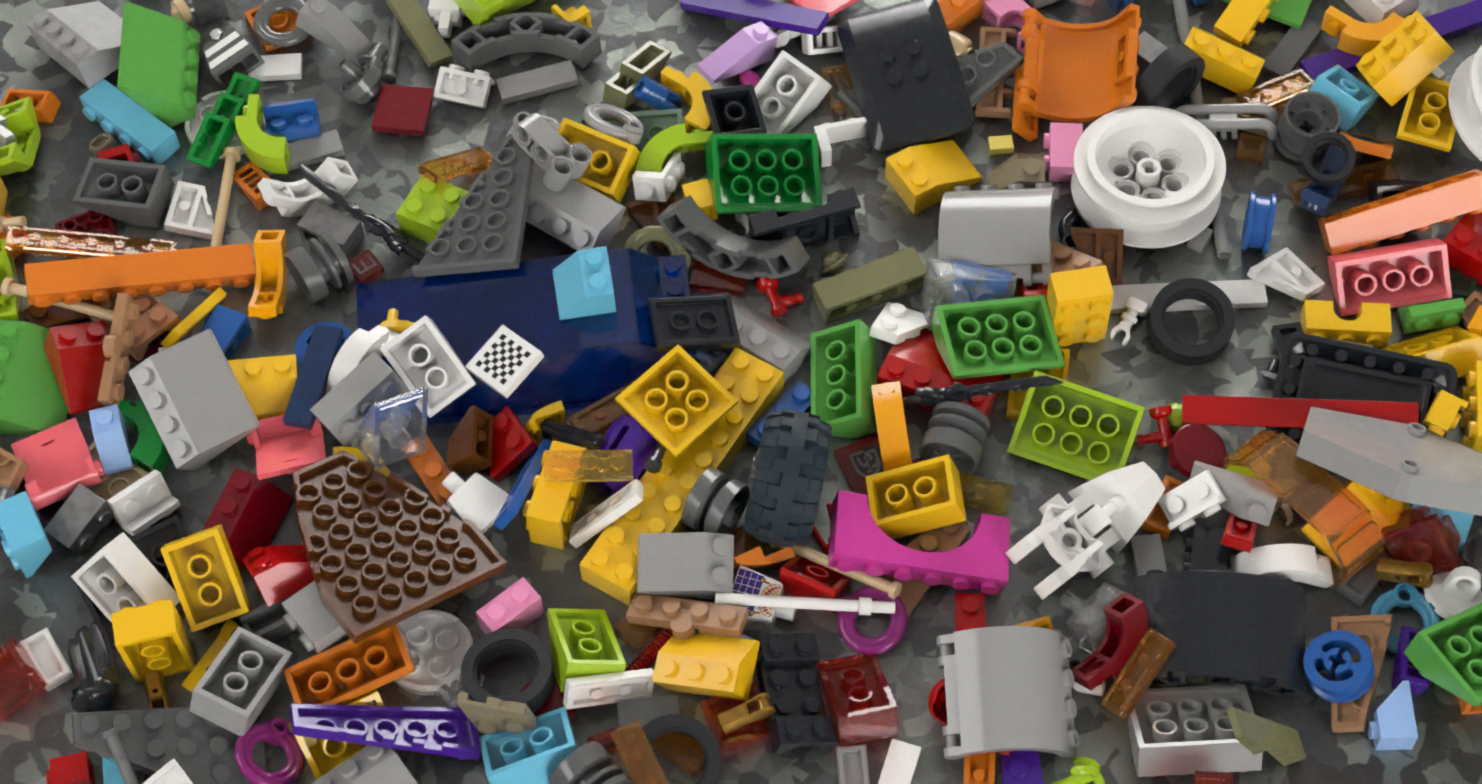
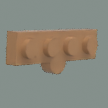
[97,293,140,407]
[626,593,749,640]

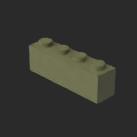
[813,247,928,324]

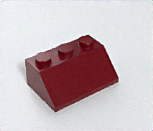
[202,468,294,571]

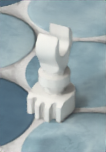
[1110,296,1151,346]

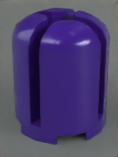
[586,415,658,495]

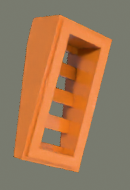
[0,89,61,123]
[233,161,271,212]

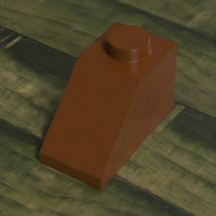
[447,405,494,477]

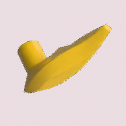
[380,308,415,333]

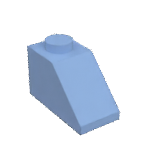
[89,404,134,475]
[1367,680,1418,750]

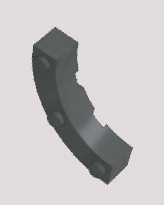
[451,12,602,73]
[657,195,810,279]

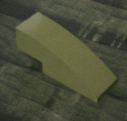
[603,40,672,110]

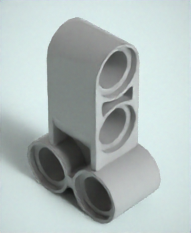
[511,113,593,191]

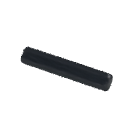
[540,419,606,451]

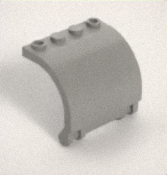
[938,183,1059,289]
[936,626,1079,760]

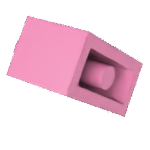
[1043,122,1083,183]
[476,577,544,634]

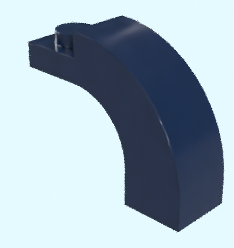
[1299,144,1359,217]

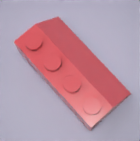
[1327,238,1452,317]

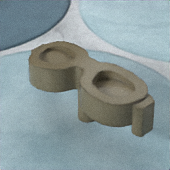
[1273,493,1293,528]

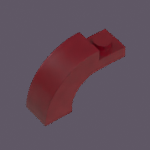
[1071,592,1147,691]

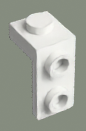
[814,117,867,168]
[632,152,685,202]

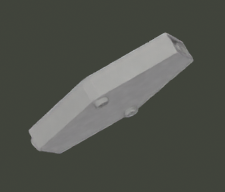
[1296,407,1482,516]

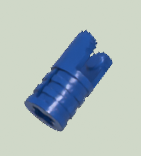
[634,76,683,110]

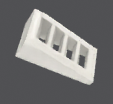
[801,25,843,55]

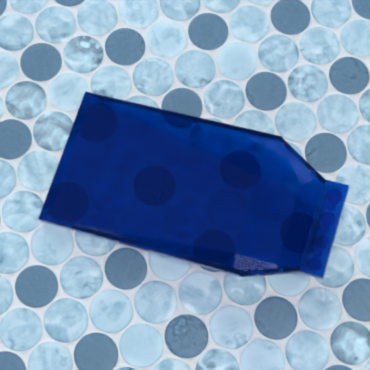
[356,248,697,430]

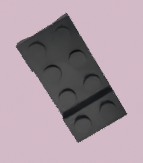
[748,187,861,250]
[755,633,838,755]

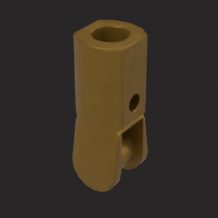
[1377,557,1433,588]
[143,671,171,709]
[717,692,776,734]

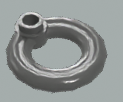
[253,0,309,47]

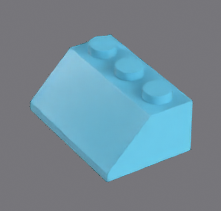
[479,706,579,784]

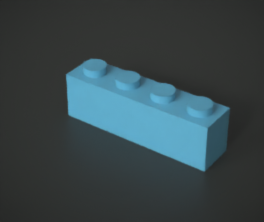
[79,78,180,165]

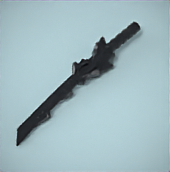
[300,164,426,263]
[902,375,1063,409]

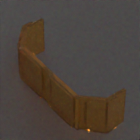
[1223,430,1386,584]

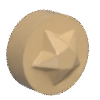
[170,0,192,23]

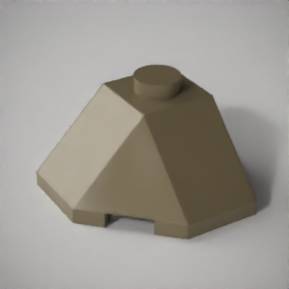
[988,153,1045,190]

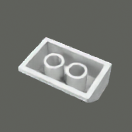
[71,532,180,623]

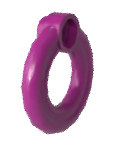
[836,586,908,655]
[234,718,304,784]

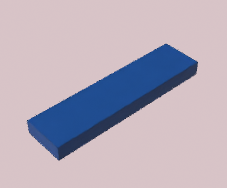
[494,439,552,531]

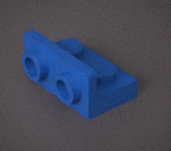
[263,98,321,141]

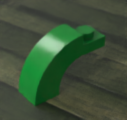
[119,398,169,474]

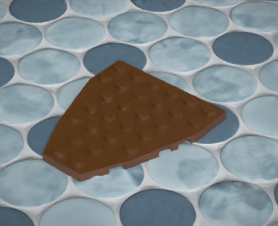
[293,451,507,644]

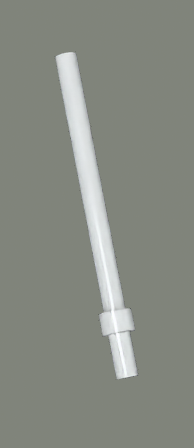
[715,592,895,616]

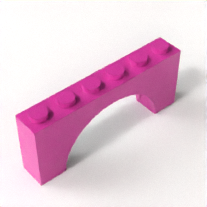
[828,490,1010,595]

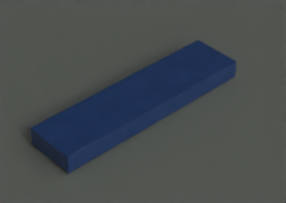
[283,325,344,430]

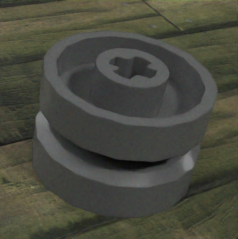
[681,467,750,534]

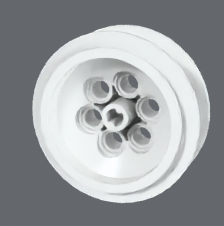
[1071,106,1226,249]

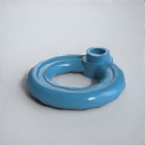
[1370,583,1441,654]

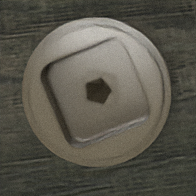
[89,133,117,158]

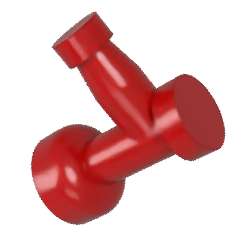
[756,277,804,317]
[1136,405,1172,448]

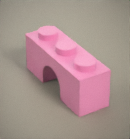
[982,0,1036,55]

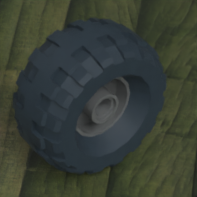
[743,409,832,548]

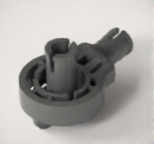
[336,42,388,104]

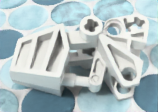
[1005,461,1165,600]

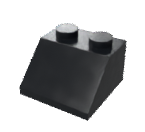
[702,84,767,134]

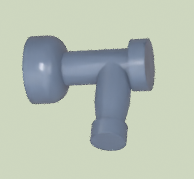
[690,349,728,376]

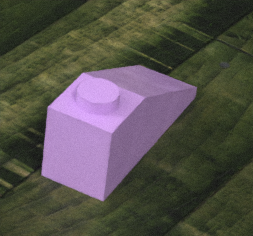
[697,21,778,84]

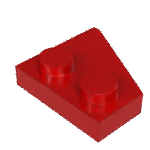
[490,406,538,483]

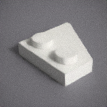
[164,181,214,240]
[1247,247,1325,301]
[869,302,933,345]

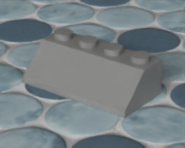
[526,162,626,251]
[710,292,811,388]

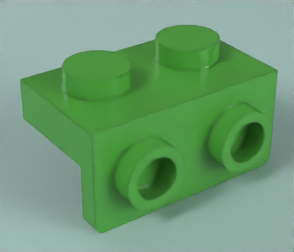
[1397,298,1466,334]

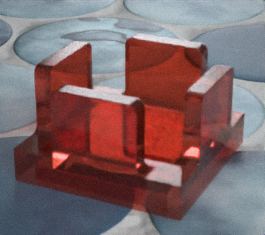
[1380,506,1462,576]
[0,638,48,723]

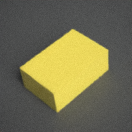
[987,135,1014,155]

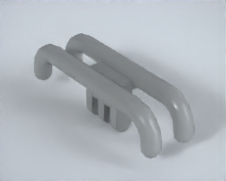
[1175,103,1279,140]

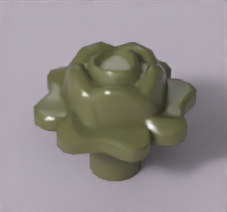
[819,250,849,275]

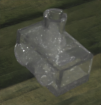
[1060,582,1124,654]

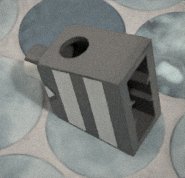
[202,27,265,90]

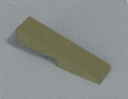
[1226,707,1307,766]

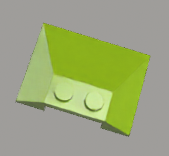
[0,96,41,176]

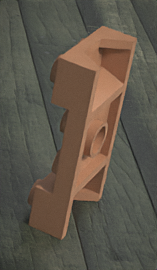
[81,254,180,362]

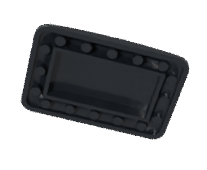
[837,0,975,154]
[1265,333,1457,450]

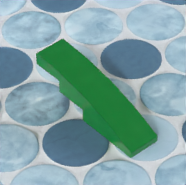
[186,72,261,169]

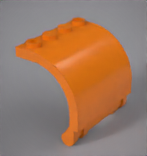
[1015,3,1142,123]

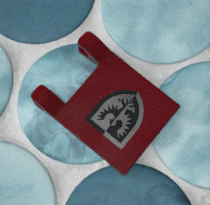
[834,424,925,495]

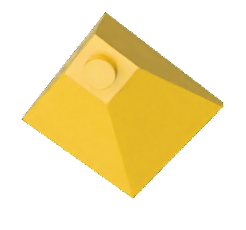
[615,345,738,458]

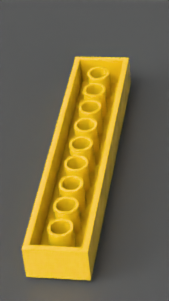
[579,348,784,606]

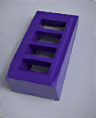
[1392,625,1429,695]

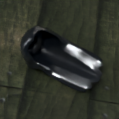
[68,622,122,713]

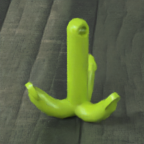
[1049,757,1105,784]

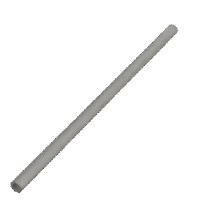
[1172,0,1231,259]

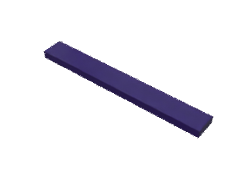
[1299,0,1482,86]

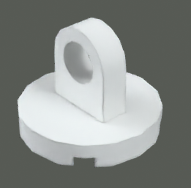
[1424,566,1482,619]

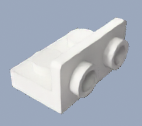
[433,64,496,109]
[107,469,181,536]
[1158,470,1227,532]

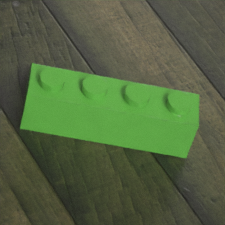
[811,319,877,439]

